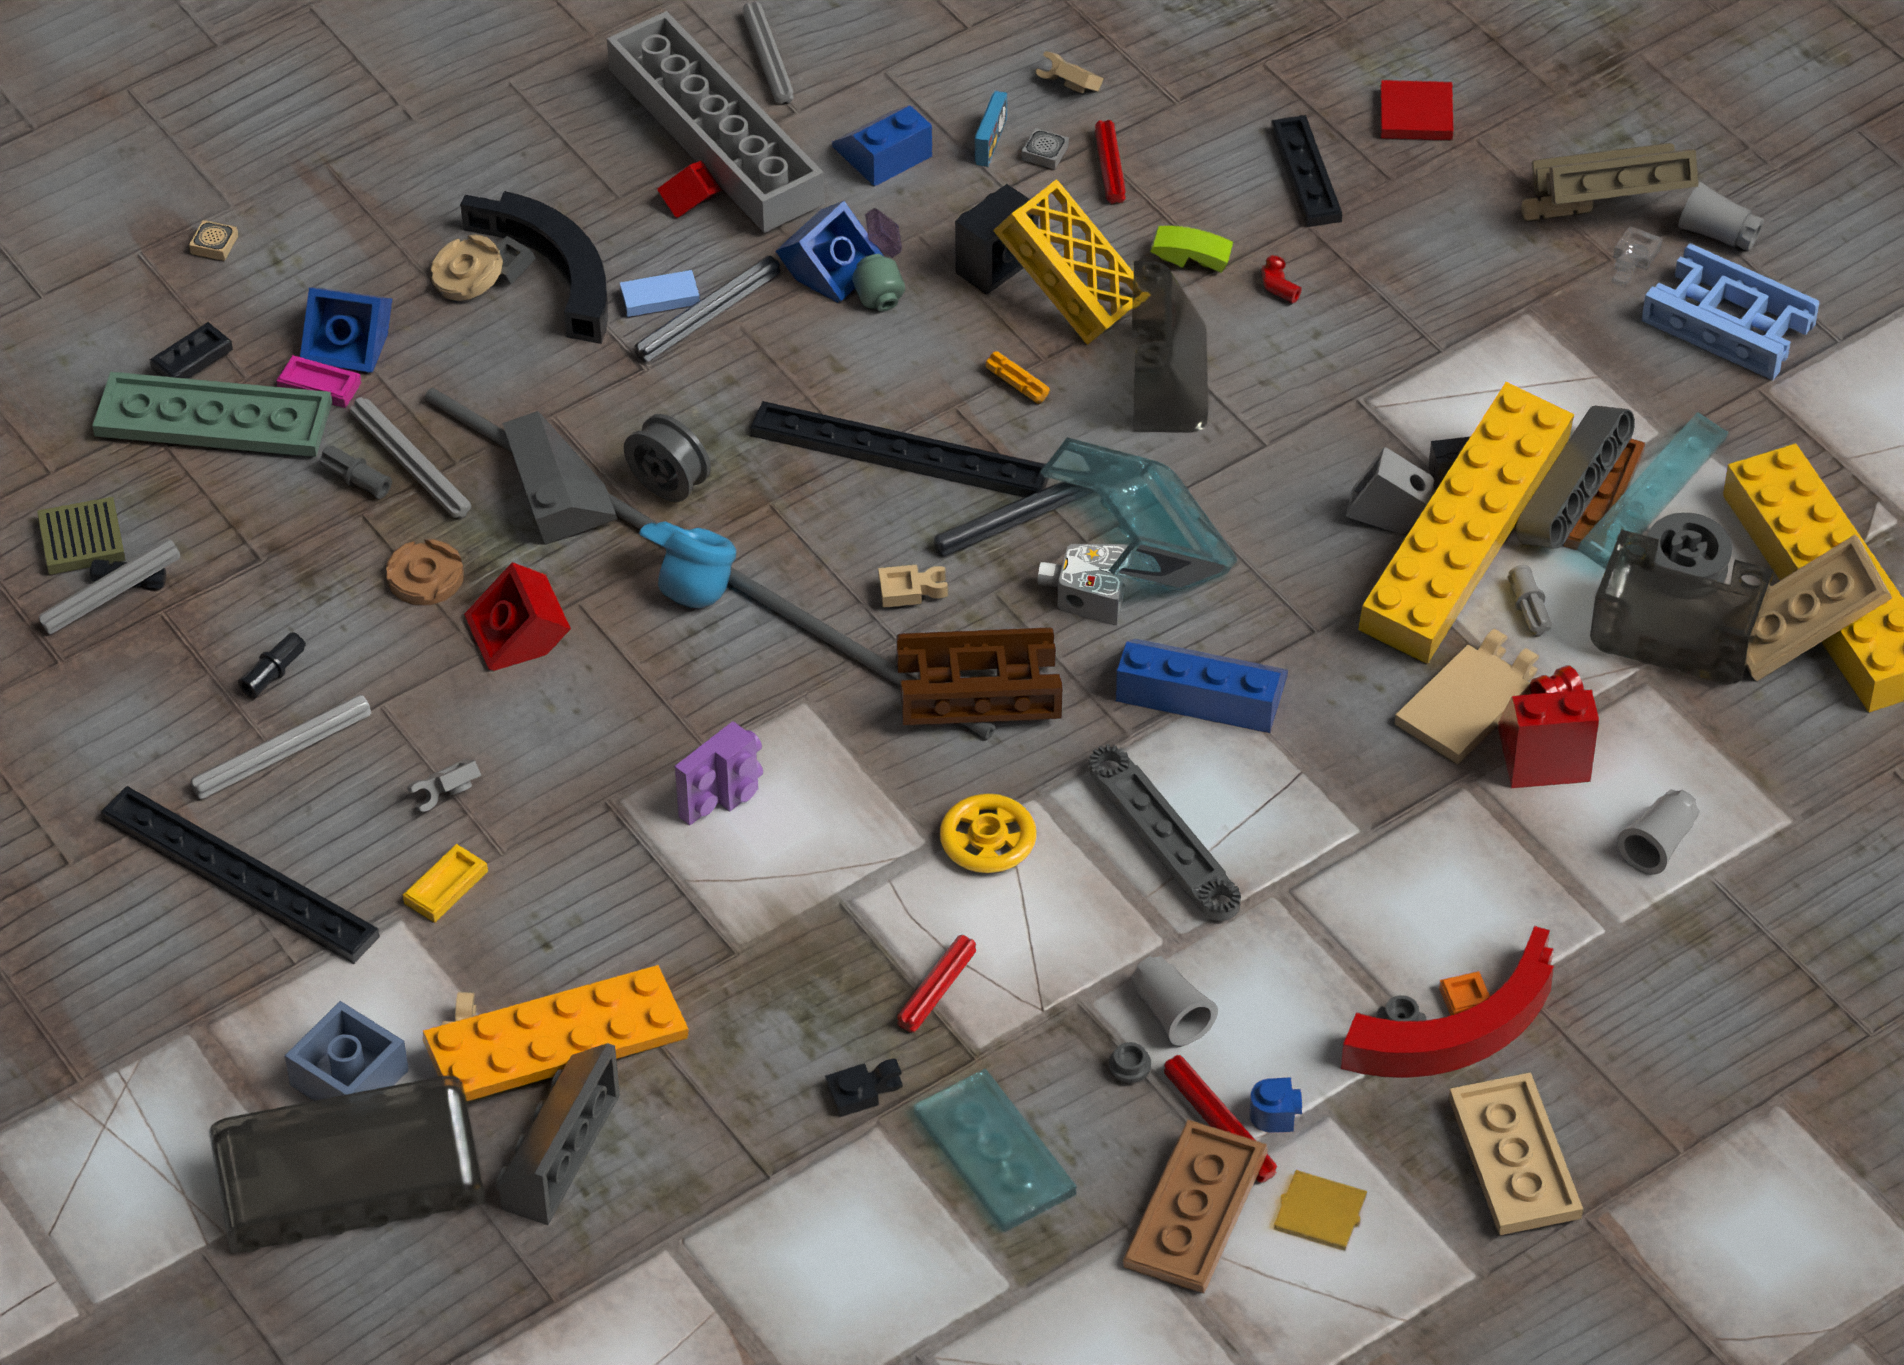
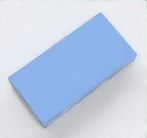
[620,270,700,317]

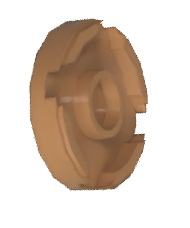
[386,539,464,605]

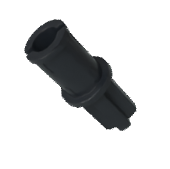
[238,632,306,699]

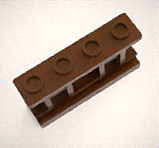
[896,627,1063,725]

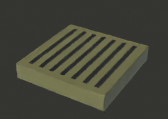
[37,497,126,575]

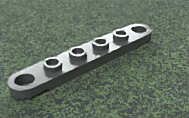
[1089,744,1241,921]

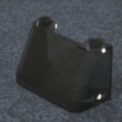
[1132,261,1209,433]

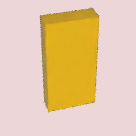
[403,844,488,923]

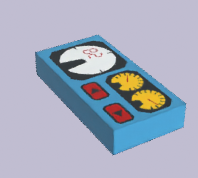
[975,91,1007,167]

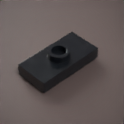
[150,322,233,379]

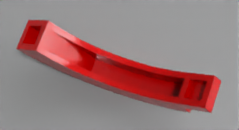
[1341,926,1554,1078]

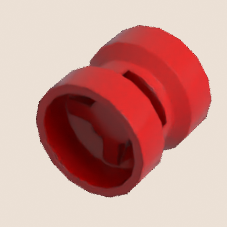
[1530,665,1584,694]

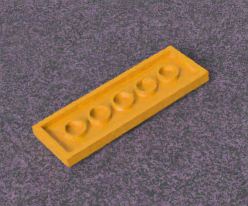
[422,965,689,1106]

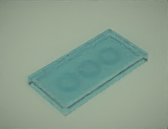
[914,1068,1077,1233]

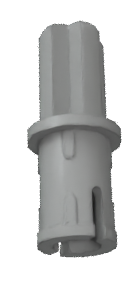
[1507,565,1552,635]

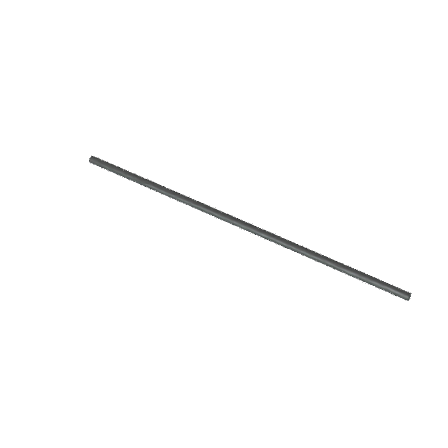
[425,388,995,739]

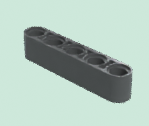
[1517,405,1635,549]

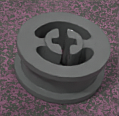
[624,414,711,502]
[1642,512,1732,600]

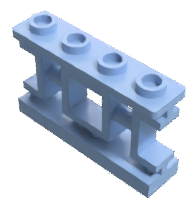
[1642,244,1819,380]

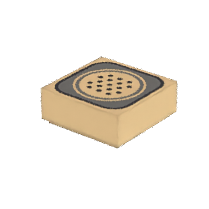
[189,220,238,261]

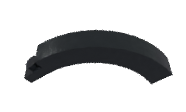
[460,191,608,344]

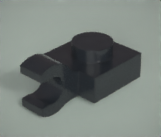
[825,1059,903,1118]

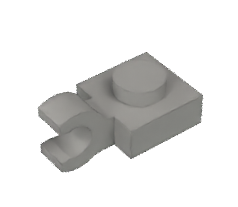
[407,759,481,811]

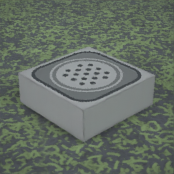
[1022,128,1069,170]

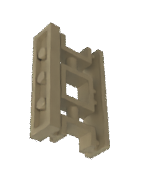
[1532,143,1698,204]

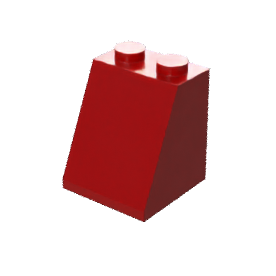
[1498,689,1599,788]

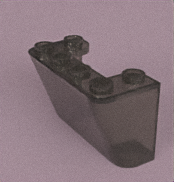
[1590,529,1774,685]

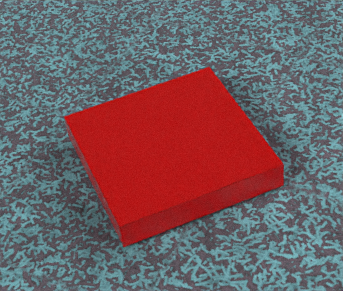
[1380,80,1454,140]

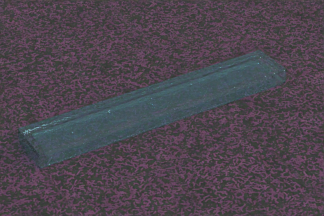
[1577,412,1729,571]

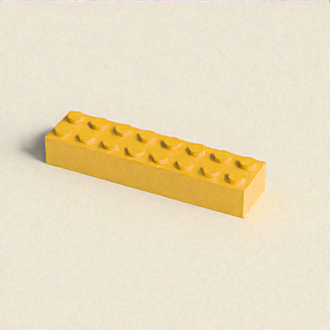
[1358,382,1574,664]
[1723,443,1904,712]

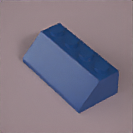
[1116,639,1288,733]

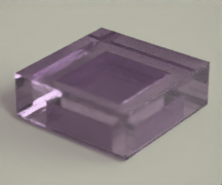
[865,208,902,258]

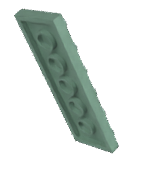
[93,372,332,457]

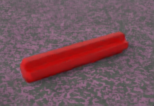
[1095,119,1126,204]
[897,935,976,1033]

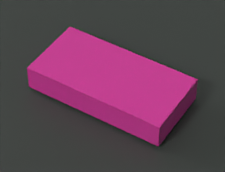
[276,355,361,408]

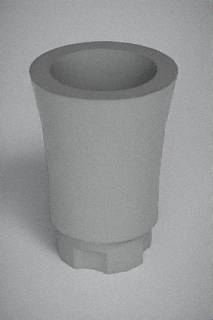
[1678,182,1764,250]
[1617,789,1700,875]
[1131,956,1218,1046]

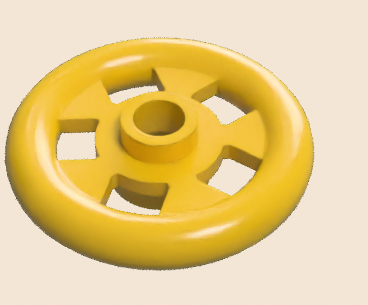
[939,794,1037,873]

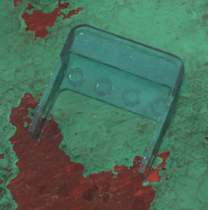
[1041,437,1237,591]

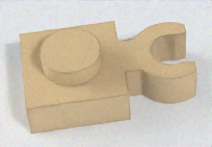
[878,565,948,607]

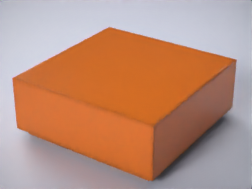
[1439,971,1490,1016]

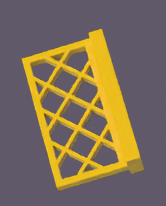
[993,179,1150,345]

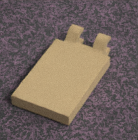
[1395,629,1539,764]

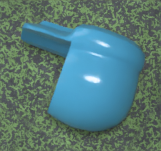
[639,522,737,608]

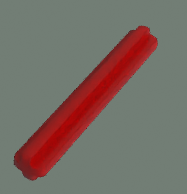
[1164,1055,1277,1183]

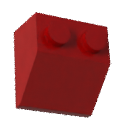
[464,562,571,671]

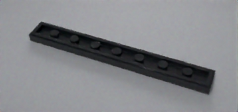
[750,401,1051,497]
[101,786,380,964]

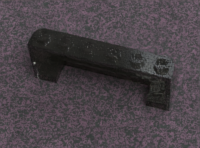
[209,1076,486,1254]

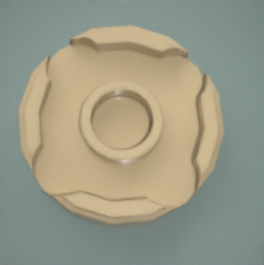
[431,235,503,301]

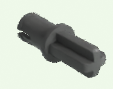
[320,446,392,499]

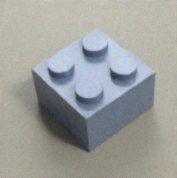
[284,1001,409,1126]

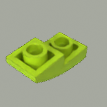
[1150,226,1233,273]

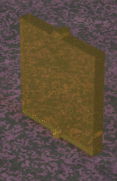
[1274,1170,1367,1251]

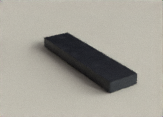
[1271,115,1343,227]

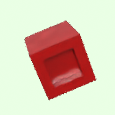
[657,160,722,218]

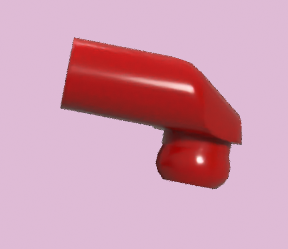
[1261,255,1302,303]

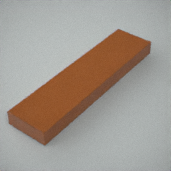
[1563,439,1645,557]

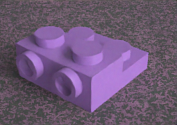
[675,721,764,825]

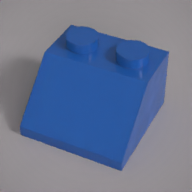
[832,105,932,187]
[775,201,883,303]
[300,288,393,372]

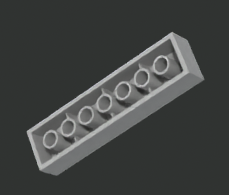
[607,11,825,233]

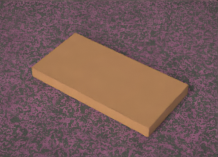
[1123,1119,1268,1294]

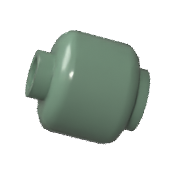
[852,254,905,311]

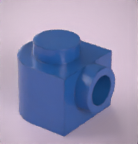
[1249,1077,1302,1133]

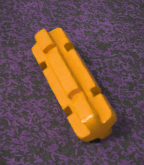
[985,351,1050,404]

